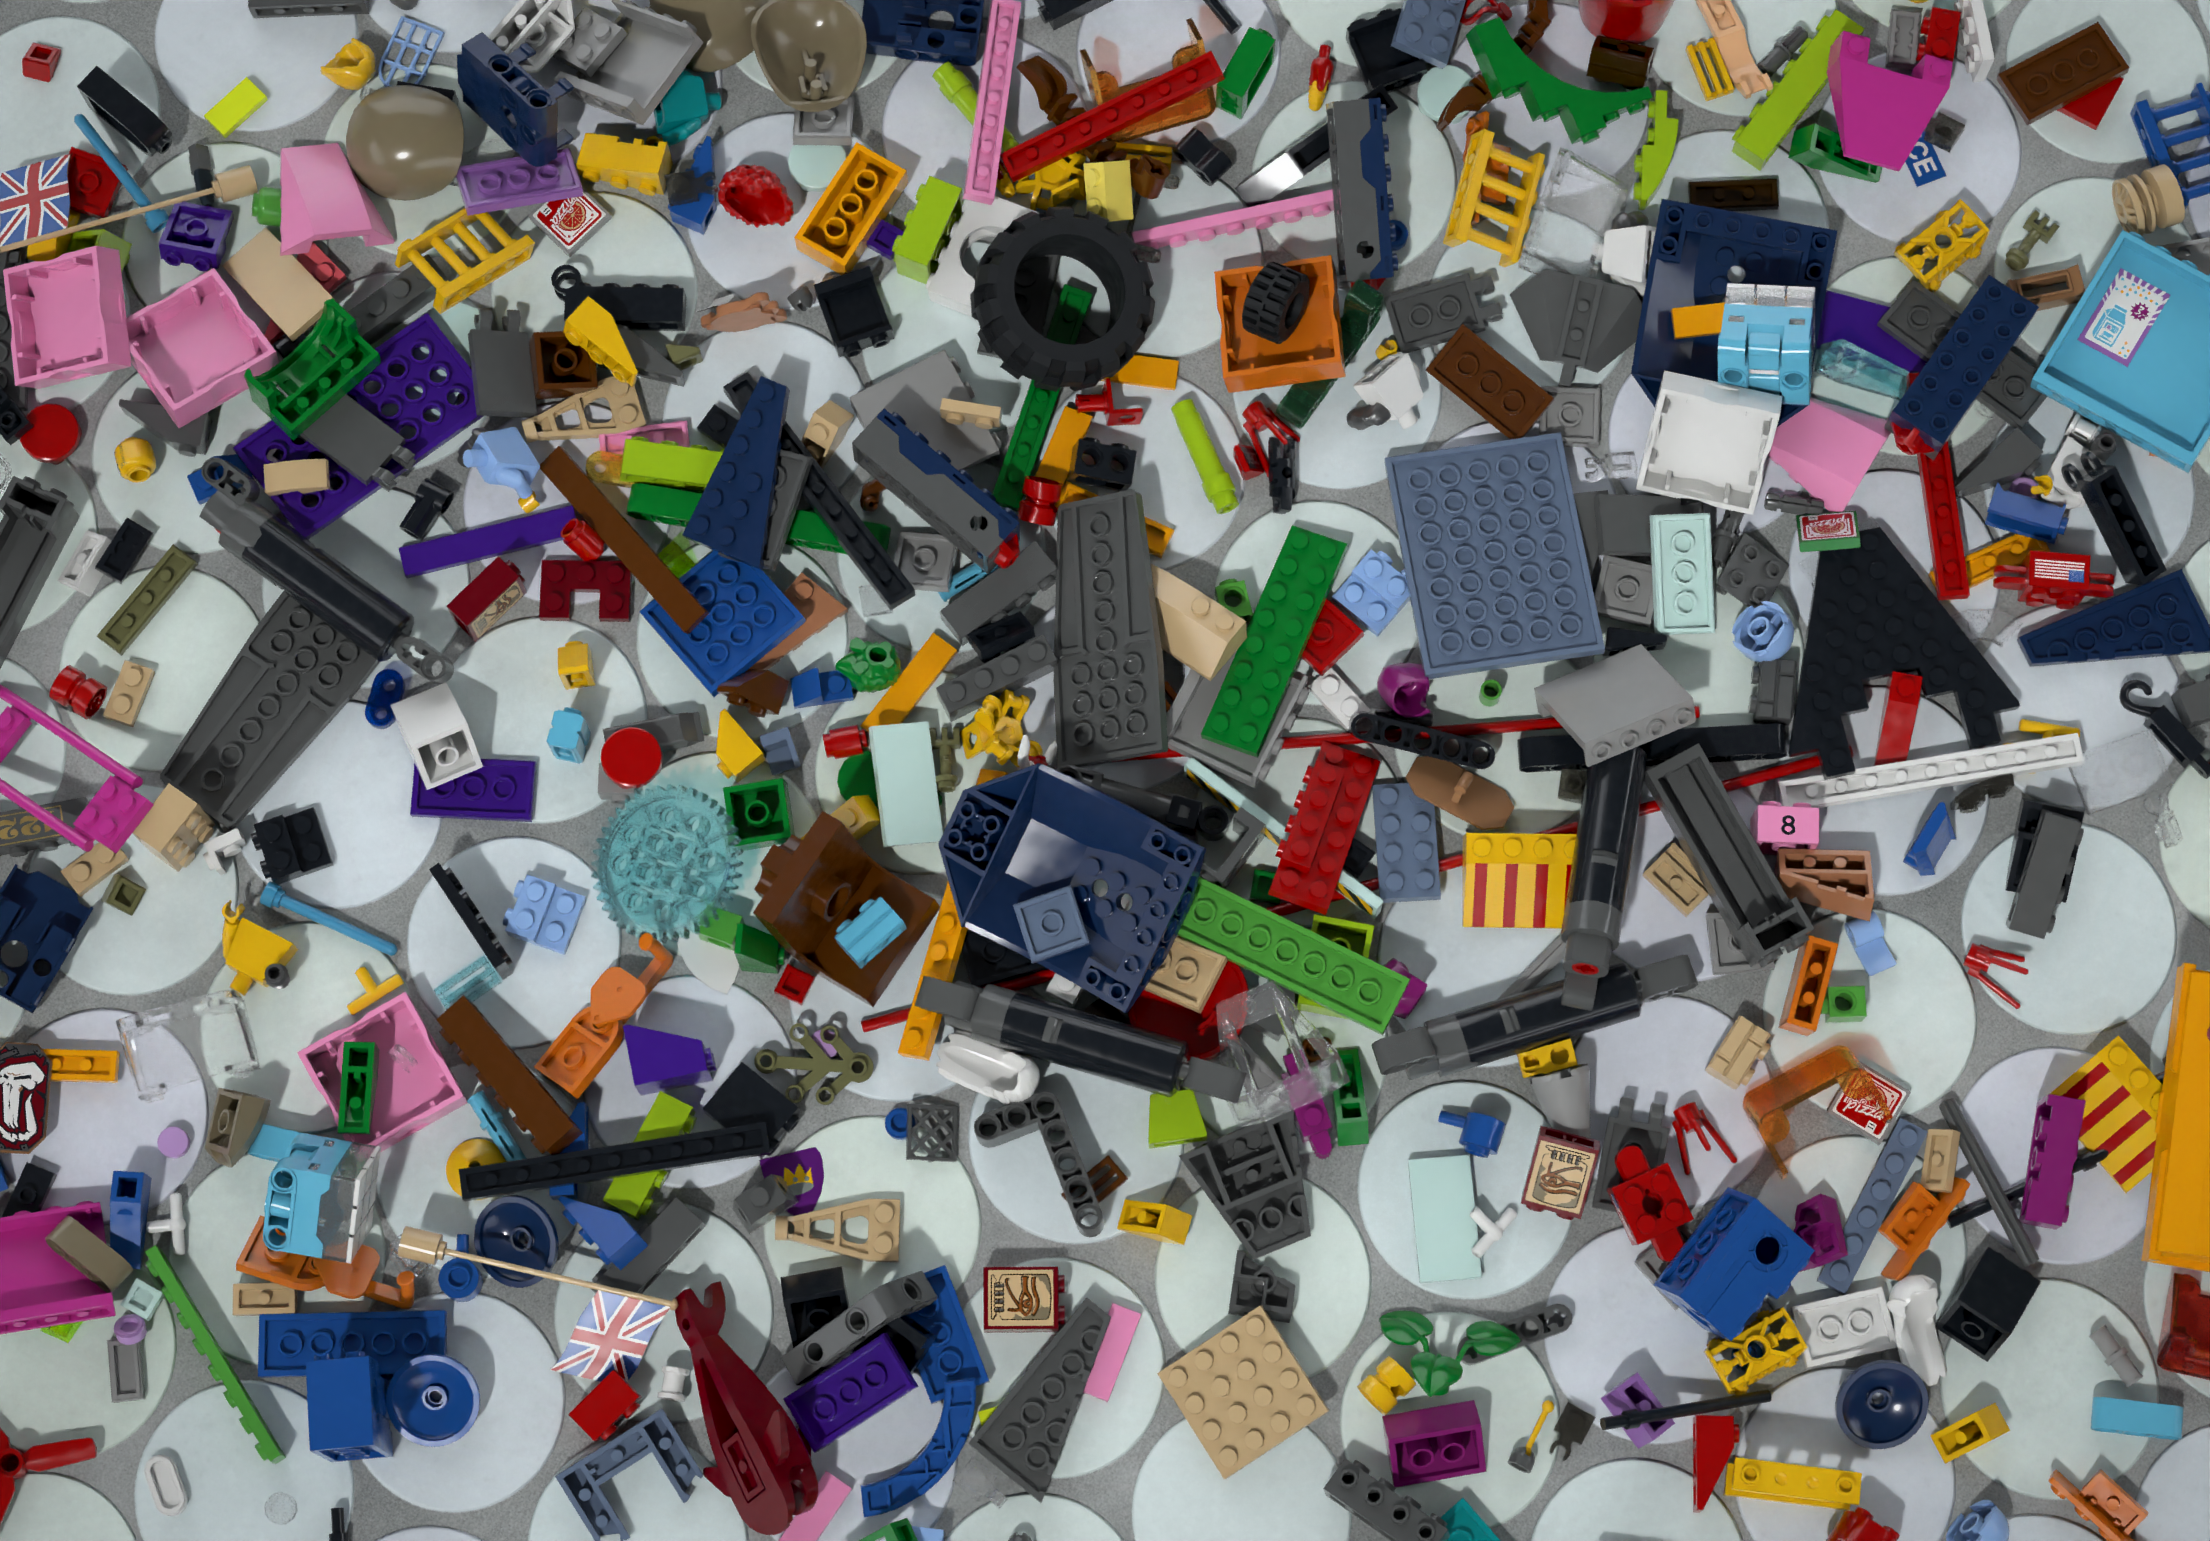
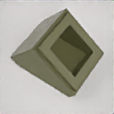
[665,344,703,371]
[101,874,146,916]

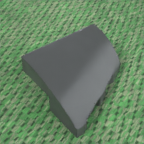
[1228,1250,1295,1323]

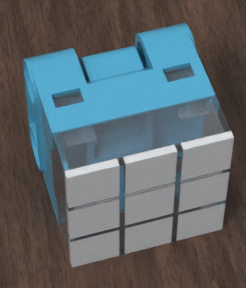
[1718,283,1815,405]
[263,1133,381,1264]

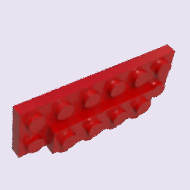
[1268,741,1380,915]

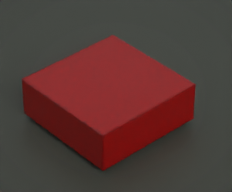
[774,964,815,1006]

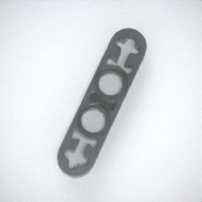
[1457,1304,1573,1365]

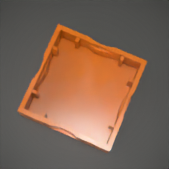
[1214,255,1346,393]

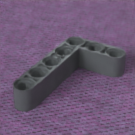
[974,1091,1104,1237]

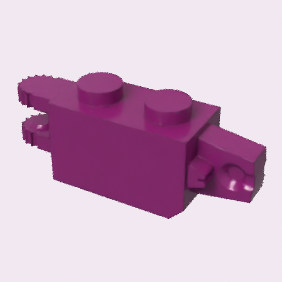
[1281,1052,1333,1160]

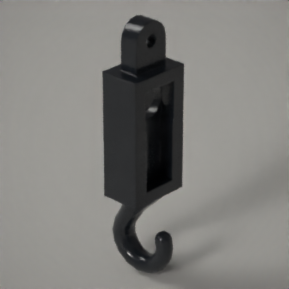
[2119,680,2210,779]

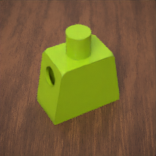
[1148,1086,1207,1149]

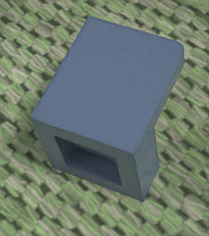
[759,727,801,776]

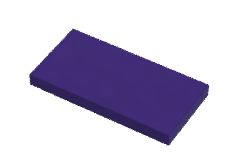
[1816,290,1926,373]
[410,759,536,822]
[783,1333,919,1453]

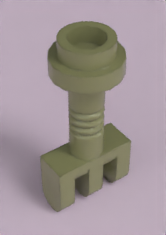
[2005,210,2060,271]
[929,727,960,793]

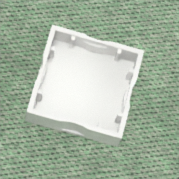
[1636,370,1782,515]

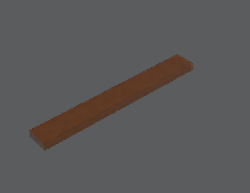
[540,446,709,634]

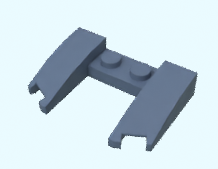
[555,1408,703,1541]

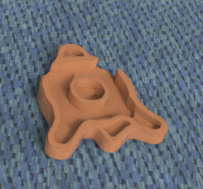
[701,292,787,332]

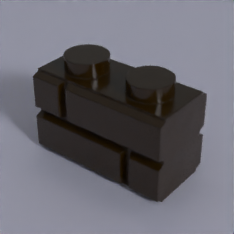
[1586,35,1654,90]

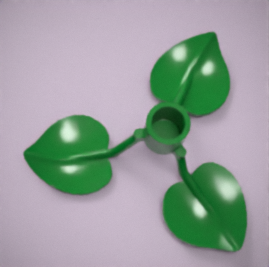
[1379,1310,1521,1397]

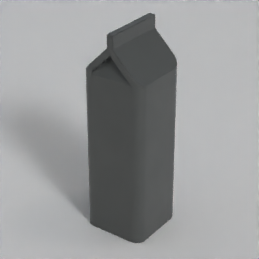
[603,712,704,752]

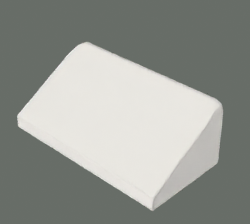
[58,530,112,596]

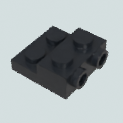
[251,807,333,885]

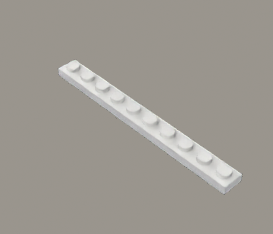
[1778,733,2084,808]

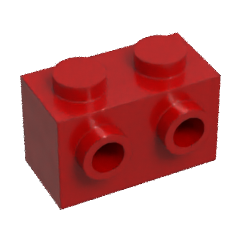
[1916,7,1961,62]
[568,1370,642,1441]

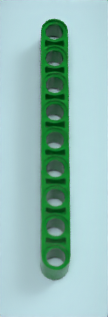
[626,483,891,555]

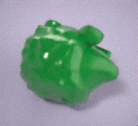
[835,637,902,693]

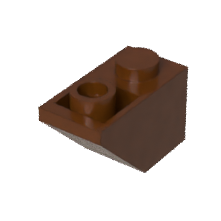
[717,669,790,718]

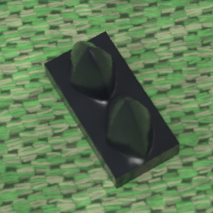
[967,611,1035,664]

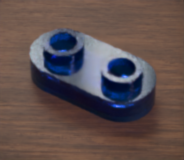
[365,669,405,729]

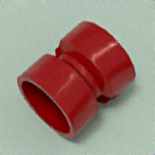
[1017,476,1063,526]
[49,665,107,720]

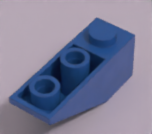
[668,136,716,235]
[110,1171,152,1270]
[558,1196,648,1271]

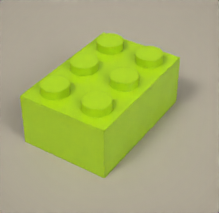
[892,176,964,284]
[1297,914,1374,1020]

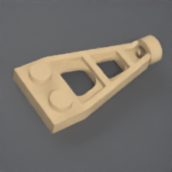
[521,376,646,443]
[775,1199,900,1262]

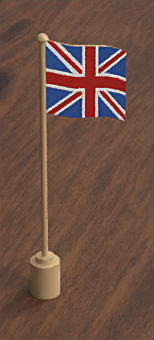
[0,154,258,253]
[398,1226,678,1382]

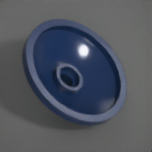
[474,1195,559,1288]
[1835,1360,1929,1449]

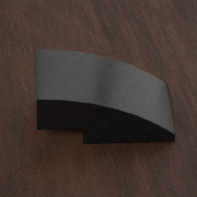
[2005,798,2084,903]

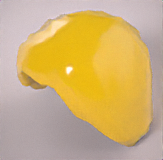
[320,38,376,90]

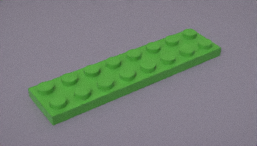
[1177,877,1410,1036]

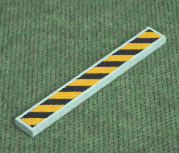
[1183,757,1383,919]

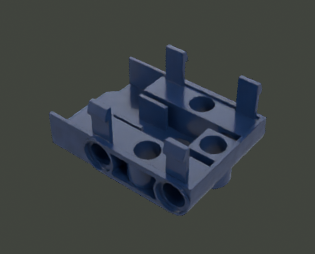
[862,0,985,66]
[457,32,574,167]
[0,864,94,1014]

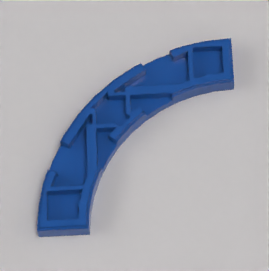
[860,1377,976,1518]

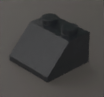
[781,1266,849,1348]

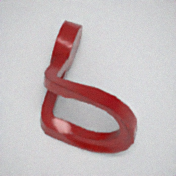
[1460,0,1512,26]

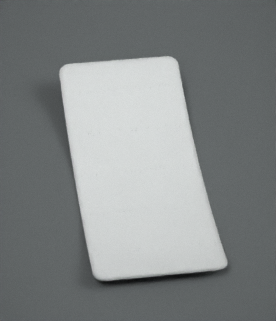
[696,294,734,312]

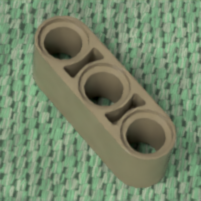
[45,1216,133,1293]

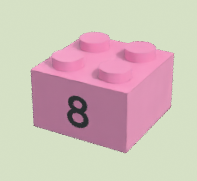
[1750,801,1819,855]

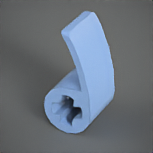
[1844,911,1897,976]

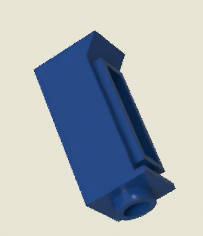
[1985,482,2069,545]

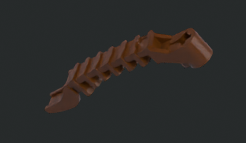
[1436,0,1552,132]
[1016,55,1170,199]

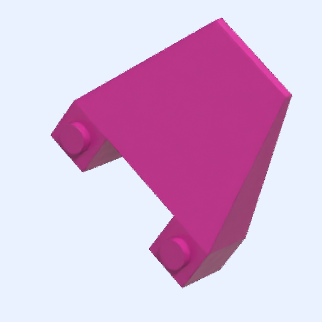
[1827,31,1953,172]

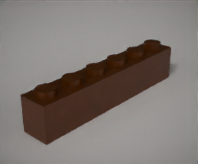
[436,995,583,1155]

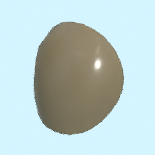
[650,0,770,72]
[751,0,867,112]
[346,85,464,201]

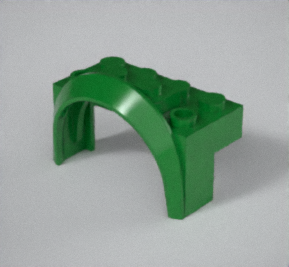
[244,298,381,441]

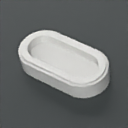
[144,1455,188,1516]

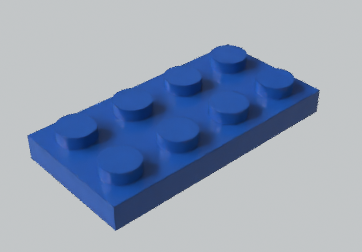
[908,1265,990,1404]

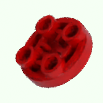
[20,404,82,465]
[601,727,662,789]

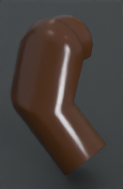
[860,479,887,512]

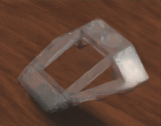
[1216,980,1350,1128]

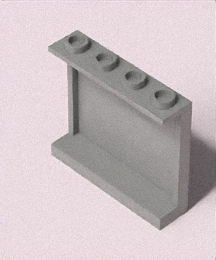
[554,0,704,125]
[850,350,1002,506]
[1534,644,1696,767]
[1166,651,1310,788]

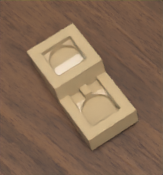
[264,459,330,496]

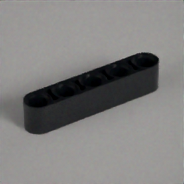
[1349,711,1495,769]

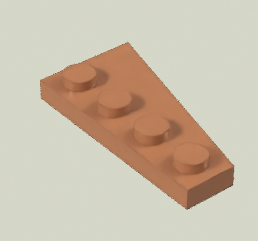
[749,572,848,670]

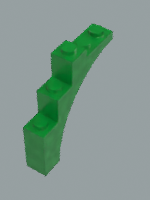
[1466,17,1653,145]

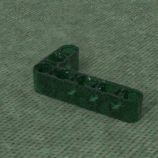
[1275,279,1384,429]

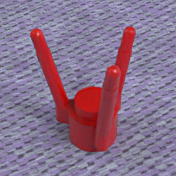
[1242,401,1300,478]
[1963,943,2029,1009]
[1672,1102,1737,1175]

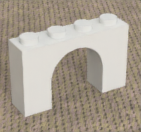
[926,196,1040,317]

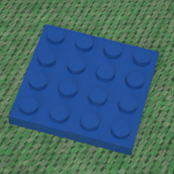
[639,551,806,697]

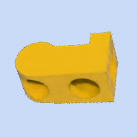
[1516,1038,1578,1078]

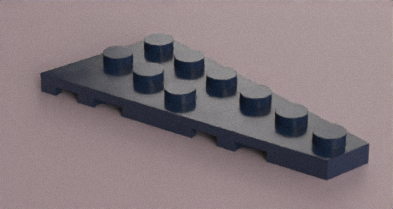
[682,376,790,571]
[2017,569,2210,667]

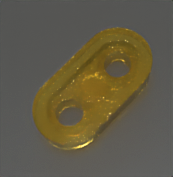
[585,451,634,488]

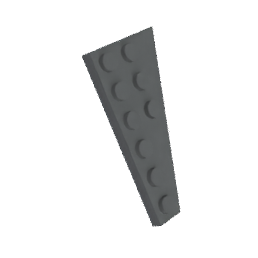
[968,1298,1111,1503]

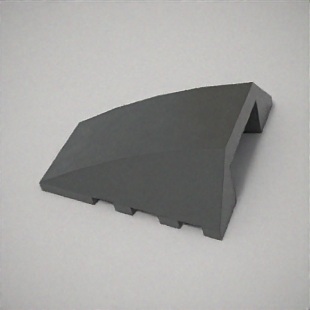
[1179,1109,1311,1259]

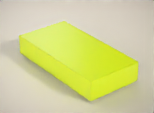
[204,77,268,138]

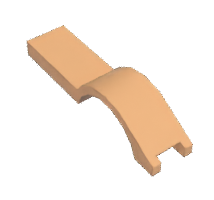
[1695,0,1773,99]

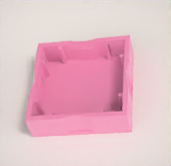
[3,246,131,389]
[126,268,279,428]
[297,992,468,1163]

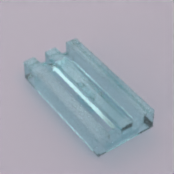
[433,956,502,1010]

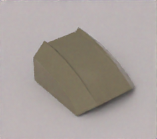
[205,1088,271,1168]

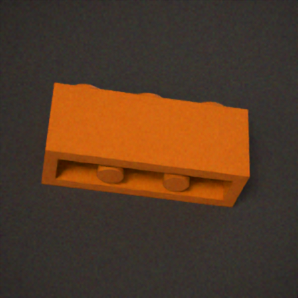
[1778,935,1838,1036]

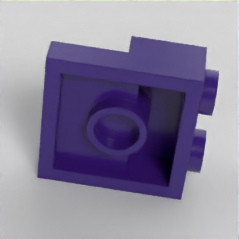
[159,202,234,271]

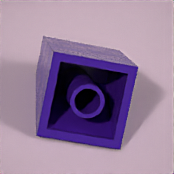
[623,1025,717,1096]

